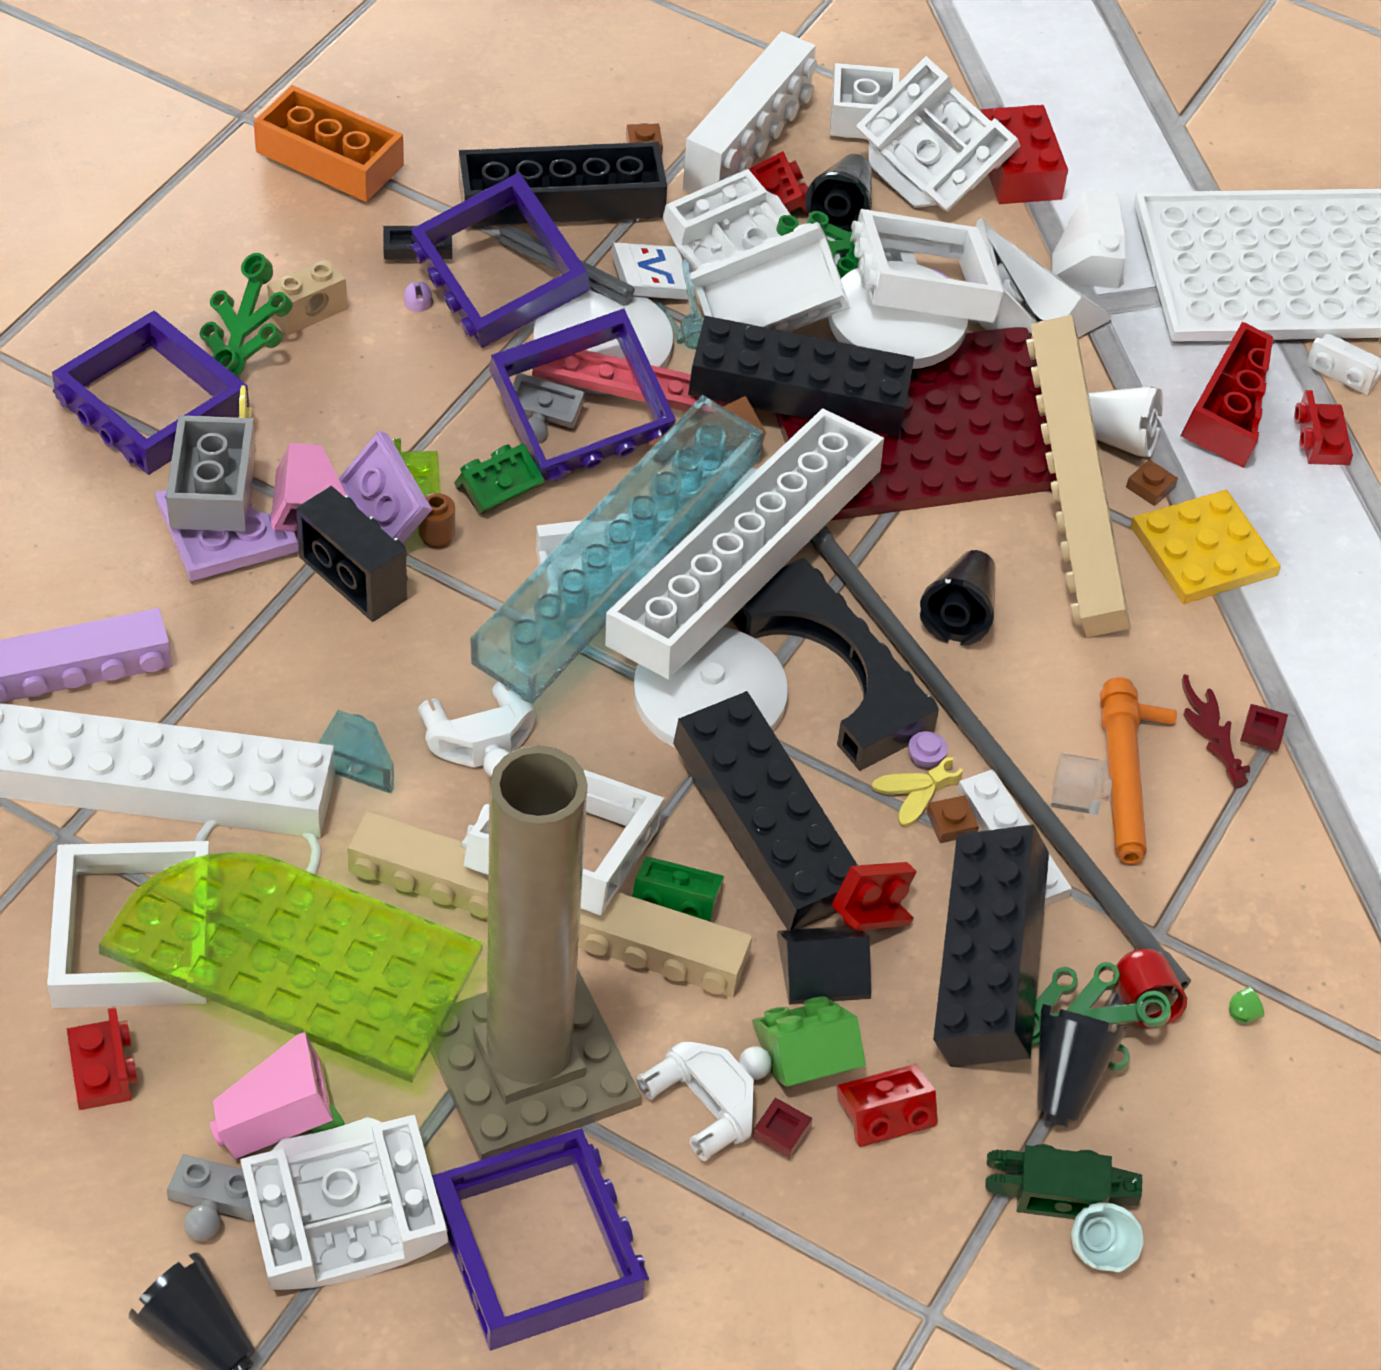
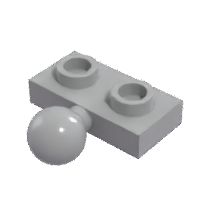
[513,373,586,444]
[167,1154,254,1241]

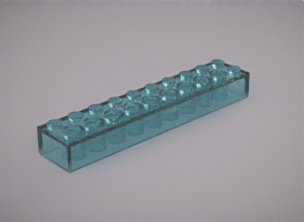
[470,395,763,704]

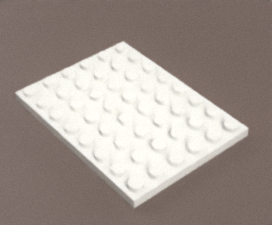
[1134,189,1381,342]

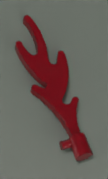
[1182,674,1250,788]

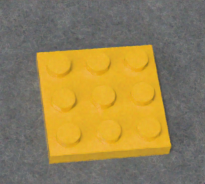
[1130,489,1281,604]

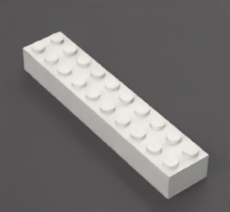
[605,408,884,680]
[0,703,335,838]

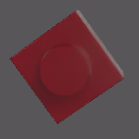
[1240,704,1288,752]
[752,1097,813,1159]

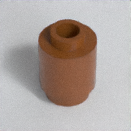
[418,493,455,548]

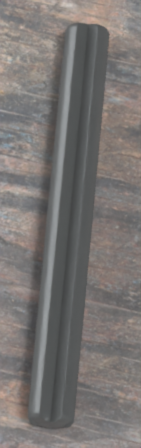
[499,225,635,304]

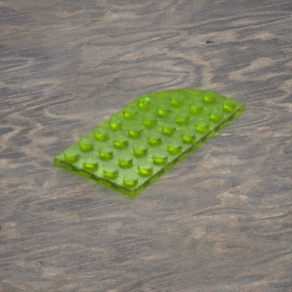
[99,852,483,1083]

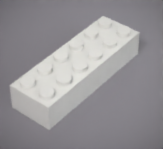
[682,31,817,193]

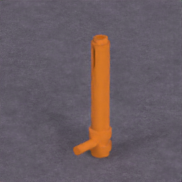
[1100,677,1177,864]

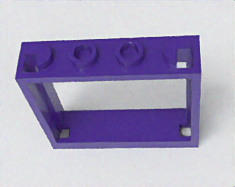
[410,173,591,348]
[489,308,676,481]
[52,310,249,475]
[432,1128,649,1351]

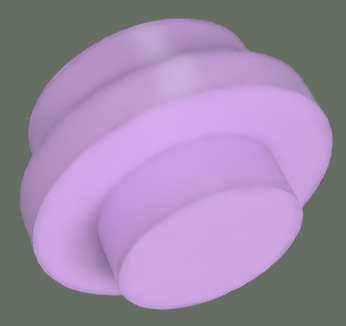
[908,731,948,769]

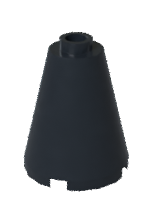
[805,154,872,232]
[919,550,996,645]
[1037,1004,1126,1127]
[129,1253,255,1370]

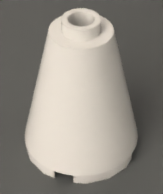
[1088,386,1163,457]

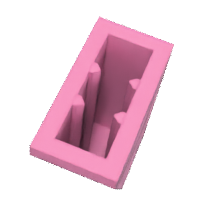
[271,443,347,531]
[210,1032,333,1159]

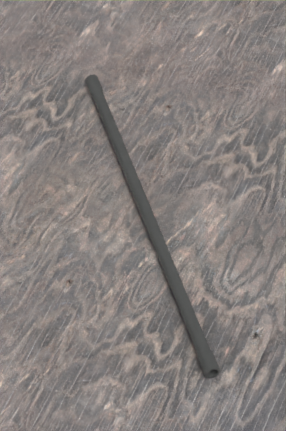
[810,525,1191,995]

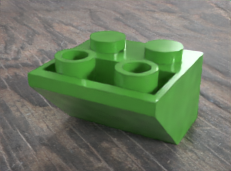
[752,997,866,1087]

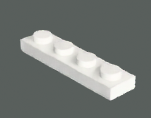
[957,769,1072,907]

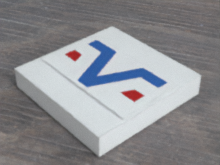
[611,242,693,299]

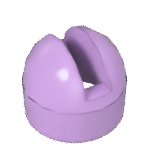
[404,281,432,312]

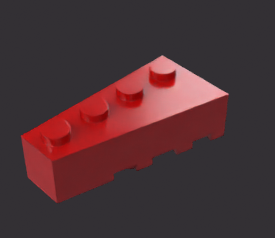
[1180,321,1273,468]

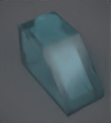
[318,710,394,794]

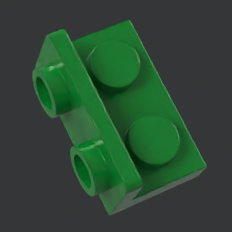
[454,443,545,514]
[632,856,724,922]

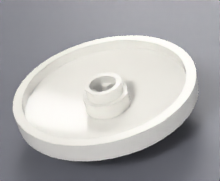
[828,261,968,369]
[533,288,673,395]
[633,627,788,748]

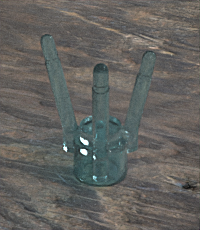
[655,259,705,349]

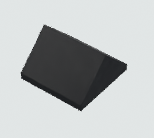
[777,926,871,1005]

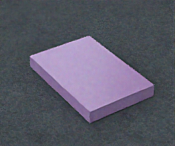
[339,431,432,543]

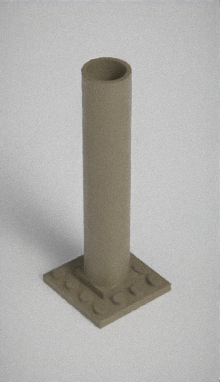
[418,745,642,1160]

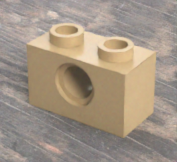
[267,258,347,335]

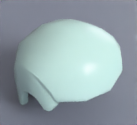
[1070,1203,1144,1272]

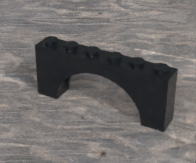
[730,557,939,771]

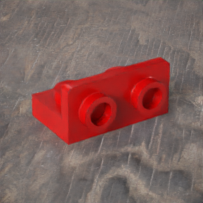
[749,151,809,217]
[1294,390,1353,465]
[831,862,917,931]
[66,1007,137,1110]
[837,1064,938,1147]

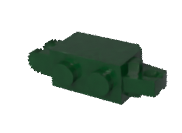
[985,1144,1143,1220]

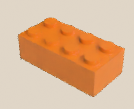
[254,85,404,202]

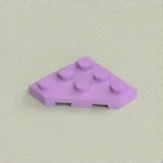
[155,489,299,582]

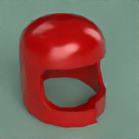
[1113,948,1188,1028]

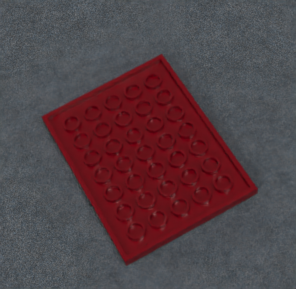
[775,327,1057,521]

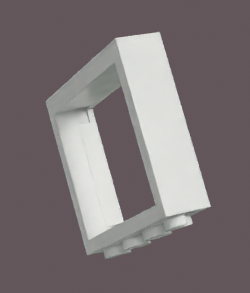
[850,209,1003,323]
[461,770,665,915]
[47,841,219,1008]

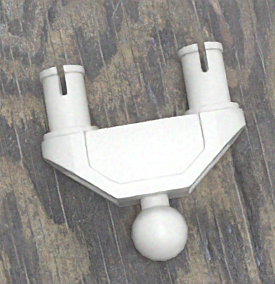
[418,679,536,777]
[636,1042,772,1161]

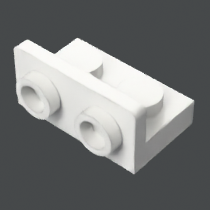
[1306,334,1381,395]

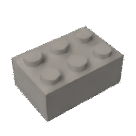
[166,415,256,532]

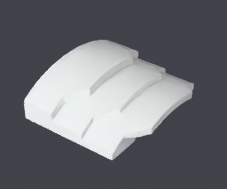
[856,56,1020,212]
[663,169,791,272]
[240,1114,448,1290]

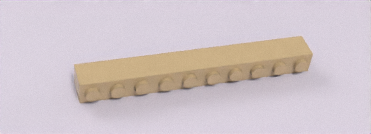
[1026,314,1131,638]
[347,811,752,998]

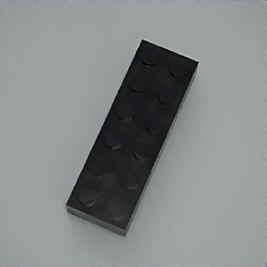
[459,141,668,226]
[688,316,914,437]
[673,691,858,930]
[933,824,1049,1067]

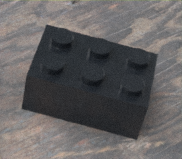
[296,485,408,622]

